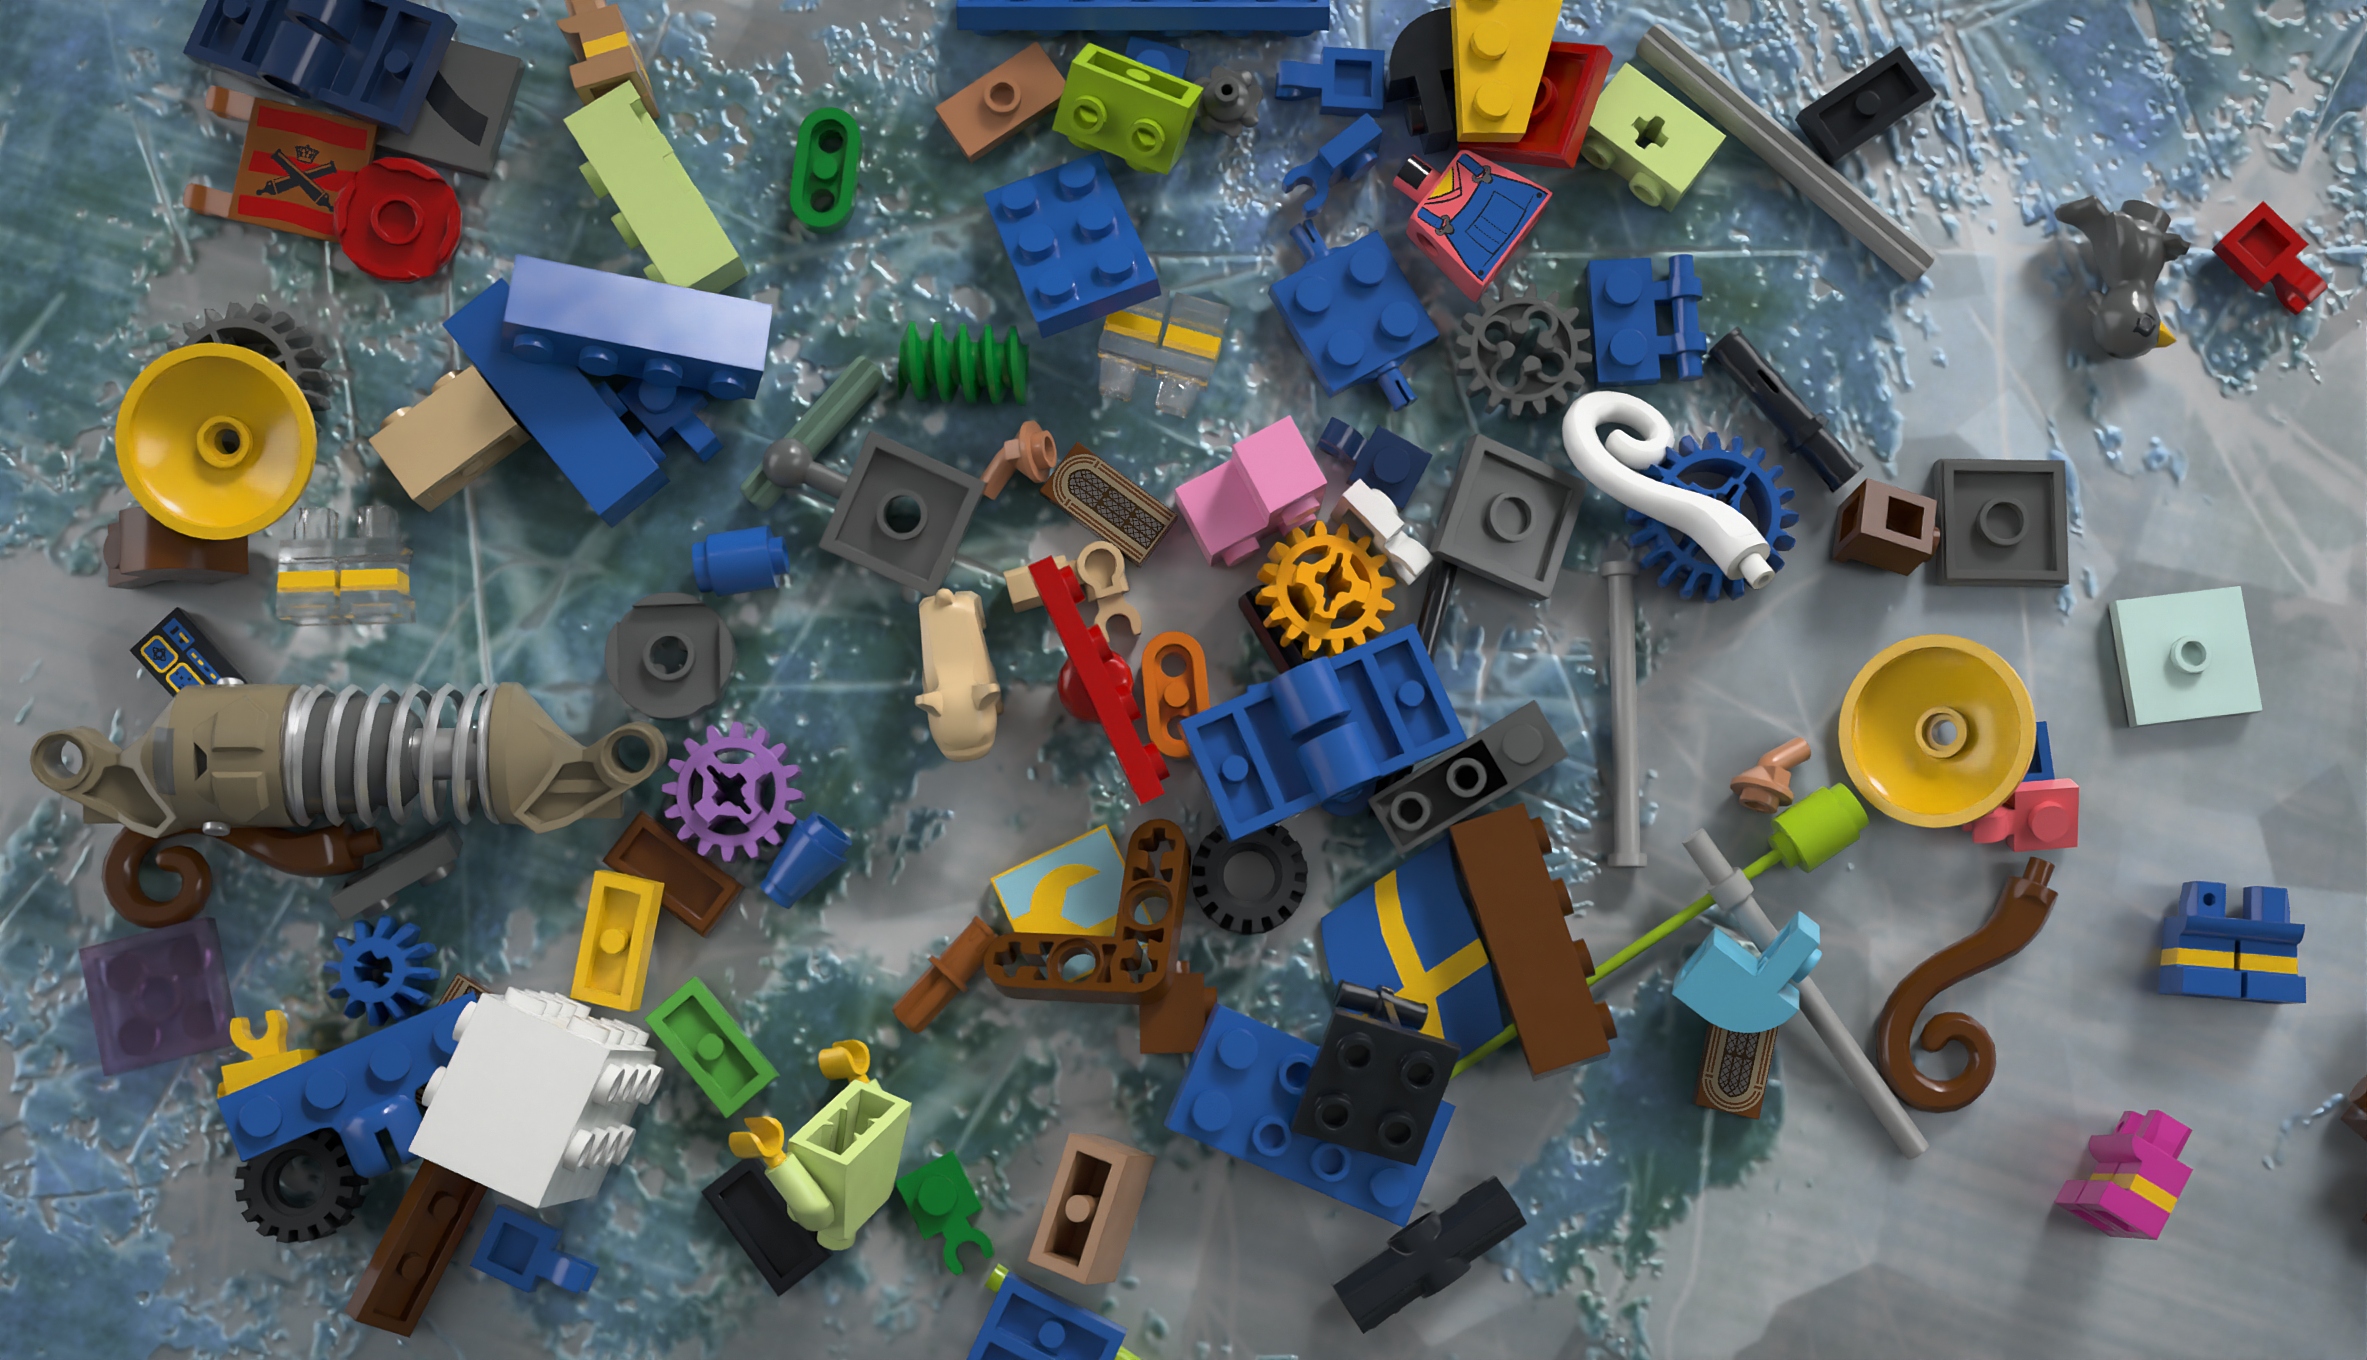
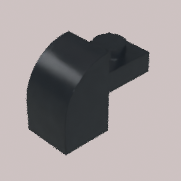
[1385,7,1455,155]

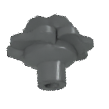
[1194,66,1263,139]

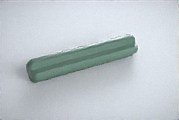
[740,356,884,512]

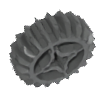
[165,302,333,454]

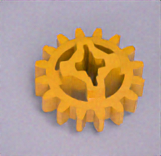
[1255,521,1396,659]

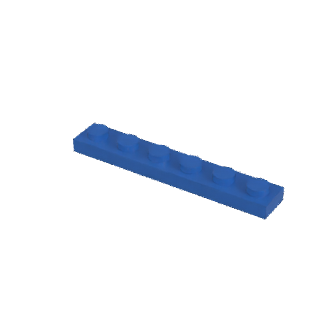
[956,0,1330,37]

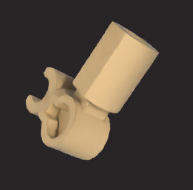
[1003,541,1142,644]

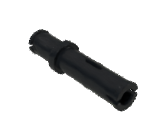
[1707,326,1864,494]

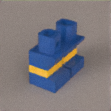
[2158,881,2306,1005]

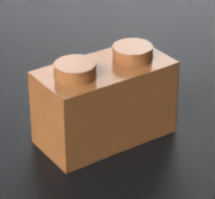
[1027,1133,1156,1285]

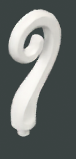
[1562,391,1775,589]

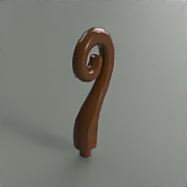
[101,821,383,930]
[1875,856,2059,1114]

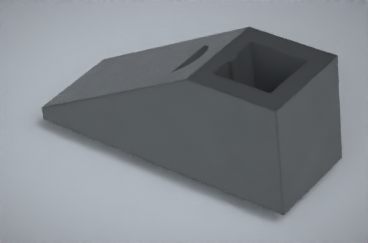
[1367,700,1570,855]

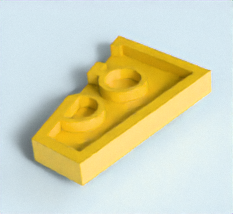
[1450,0,1563,142]

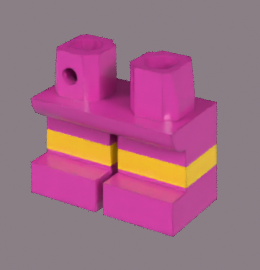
[2054,1110,2193,1240]

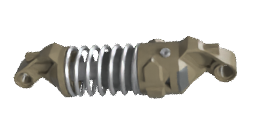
[30,677,668,838]

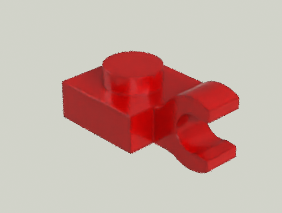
[2211,201,2328,316]

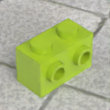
[1052,43,1204,175]

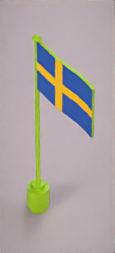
[1321,783,1869,1081]

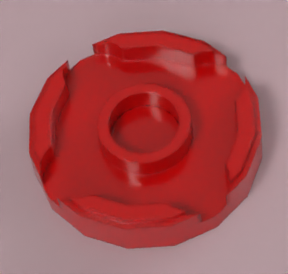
[333,157,463,284]

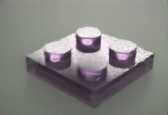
[79,917,236,1076]

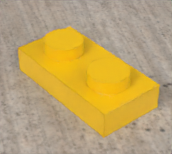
[570,870,665,1012]

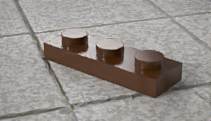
[344,1158,488,1338]

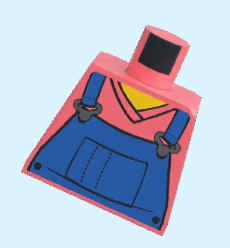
[1392,150,1553,303]

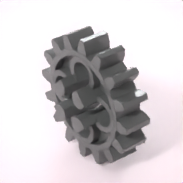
[1453,283,1592,422]

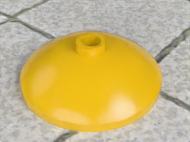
[115,343,317,540]
[1838,634,2036,828]

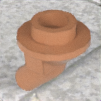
[979,421,1057,500]
[1730,737,1811,814]

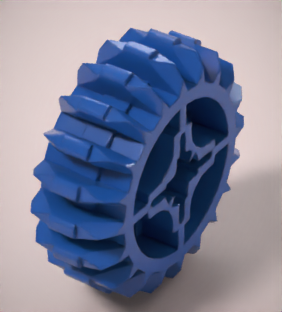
[1625,432,1799,604]

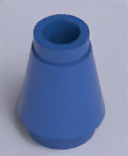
[760,811,852,909]

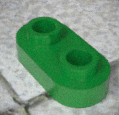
[790,107,863,234]

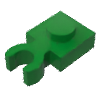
[895,1150,995,1276]

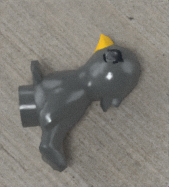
[2054,195,2191,360]

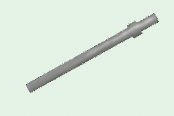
[1682,828,1929,1160]

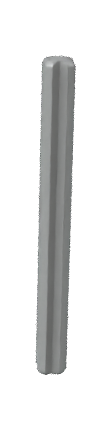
[1636,24,1936,282]

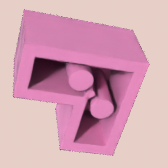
[1175,415,1327,567]

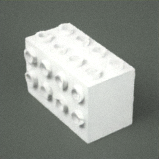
[408,987,664,1209]

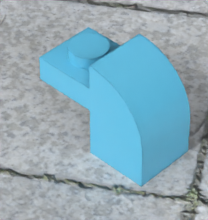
[1672,910,1822,1033]

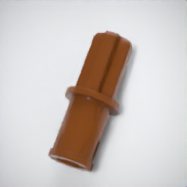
[892,915,999,1034]

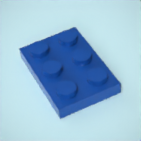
[983,152,1162,339]

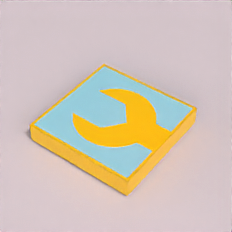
[990,824,1153,983]

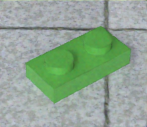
[644,976,781,1119]

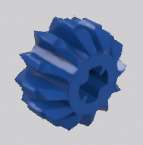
[323,915,441,1027]

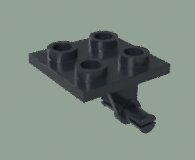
[1290,979,1461,1166]

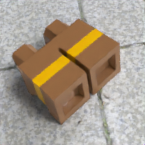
[556,0,660,119]

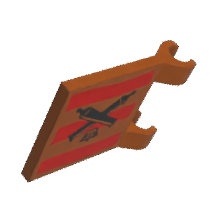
[183,86,380,245]

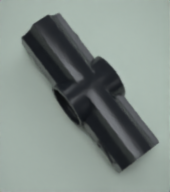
[1331,1175,1527,1334]

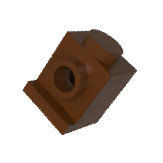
[1832,478,1940,576]

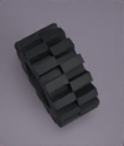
[1191,824,1308,935]
[235,1128,369,1243]

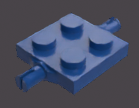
[1268,219,1440,412]

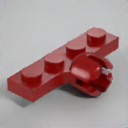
[1028,555,1170,806]

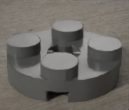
[605,592,737,721]

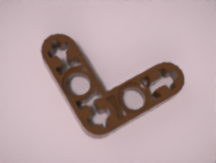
[984,818,1192,1005]

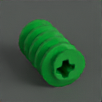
[898,321,1029,406]

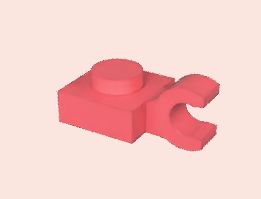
[1961,778,2079,852]

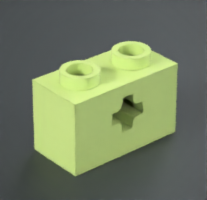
[1580,62,1726,213]

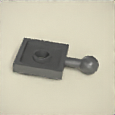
[762,431,988,597]

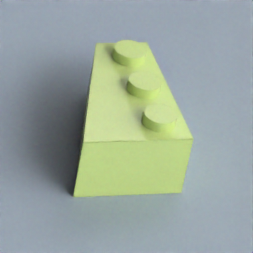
[563,80,749,294]

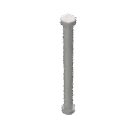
[1602,561,1647,868]

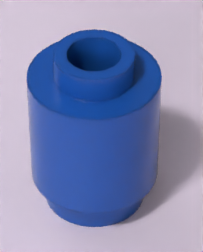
[692,525,790,597]

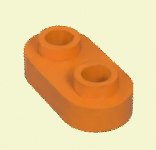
[1141,631,1210,760]

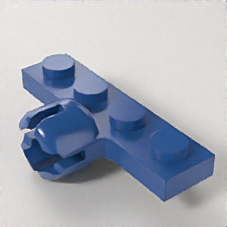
[216,991,478,1178]

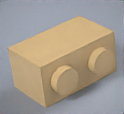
[368,365,531,512]

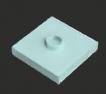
[2109,586,2262,728]

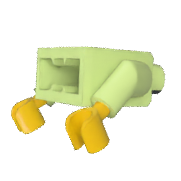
[729,1039,912,1250]

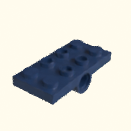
[183,0,458,136]

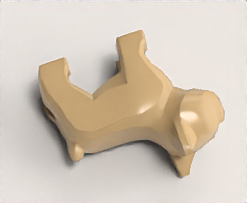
[915,588,1004,762]

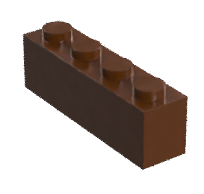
[1449,802,1618,1082]

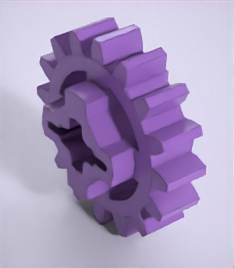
[662,722,806,864]

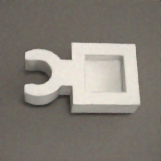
[1330,479,1434,587]

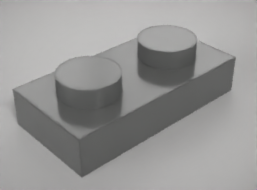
[328,821,463,922]

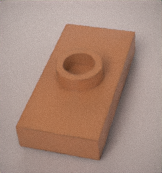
[935,41,1066,164]

